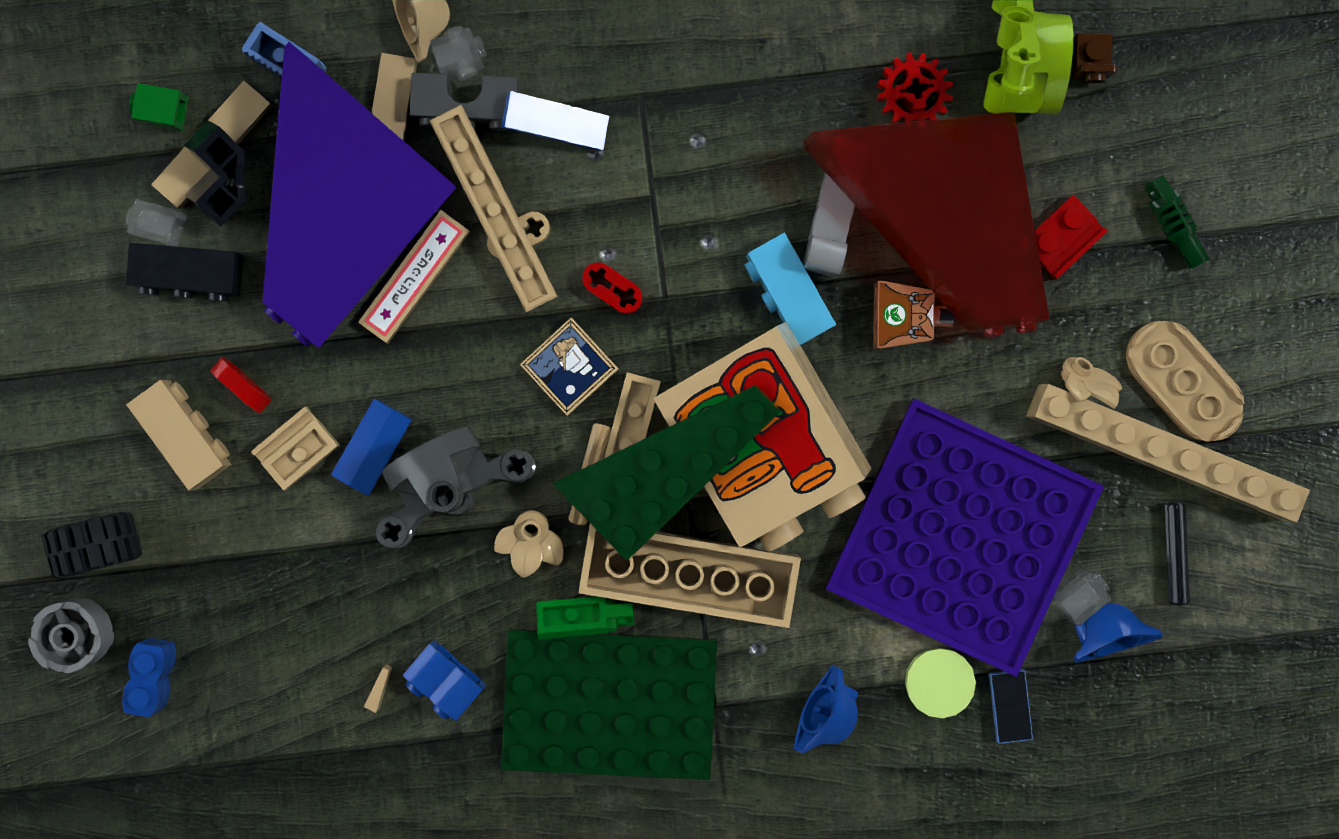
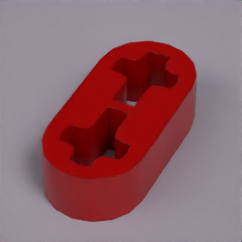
[582,262,642,314]
[210,357,272,413]

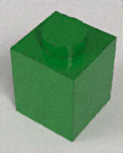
[129,83,189,131]

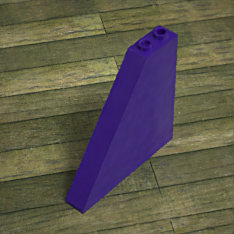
[262,42,456,348]

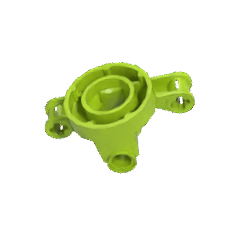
[983,0,1074,115]

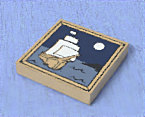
[520,317,618,416]

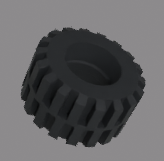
[41,511,143,579]

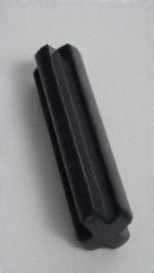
[1165,502,1190,606]

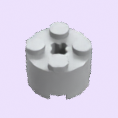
[28,598,114,673]

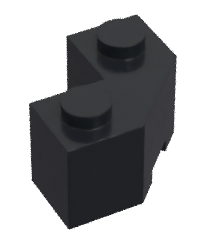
[184,120,245,227]

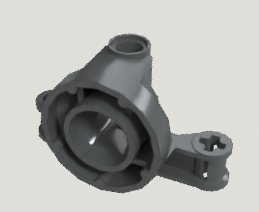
[376,427,536,548]

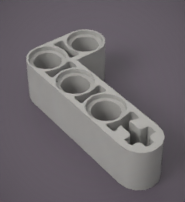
[802,137,869,278]

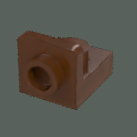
[1073,33,1116,84]

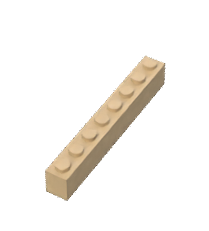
[1026,384,1310,523]

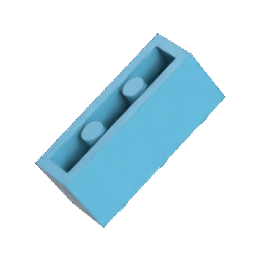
[744,232,836,345]

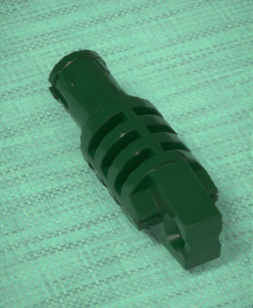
[1145,175,1210,270]

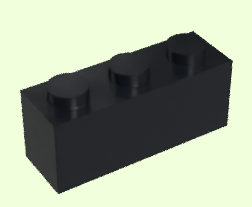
[125,242,244,302]

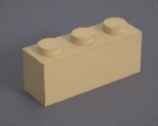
[126,380,232,490]

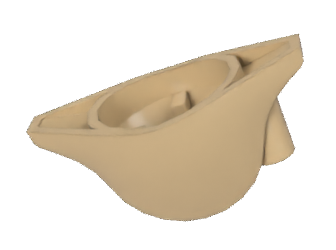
[392,0,450,63]

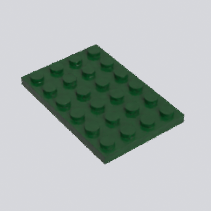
[501,629,717,780]

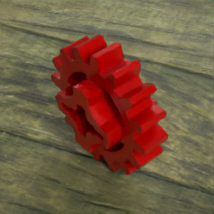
[876,52,953,131]

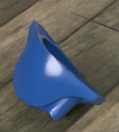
[1074,603,1163,663]
[793,665,858,753]

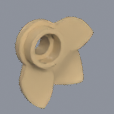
[1061,357,1122,409]
[494,510,564,578]

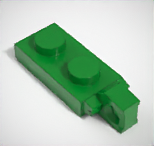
[536,596,634,639]

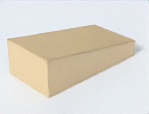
[364,665,392,713]

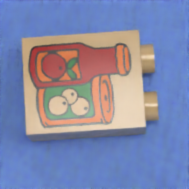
[653,322,871,552]

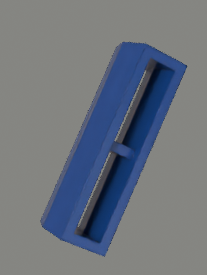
[331,399,412,496]

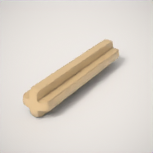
[568,423,611,526]

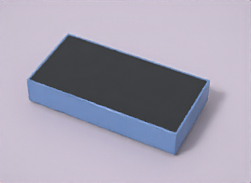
[988,669,1033,744]

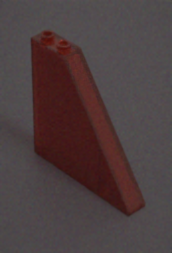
[803,112,1050,338]

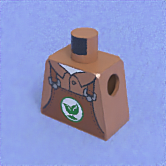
[873,281,954,349]

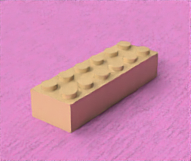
[579,523,801,628]

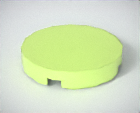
[905,647,976,718]

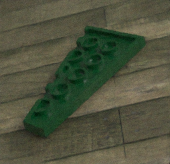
[552,385,782,561]

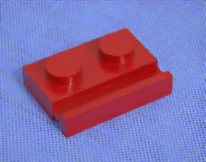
[1020,194,1108,280]

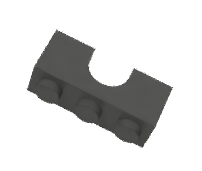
[410,73,520,131]

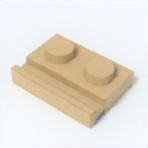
[251,407,340,490]

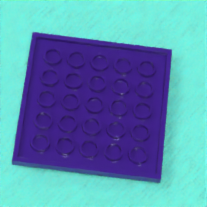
[825,398,1104,677]

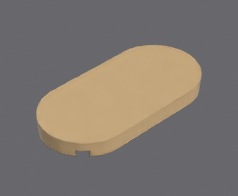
[1126,321,1244,442]

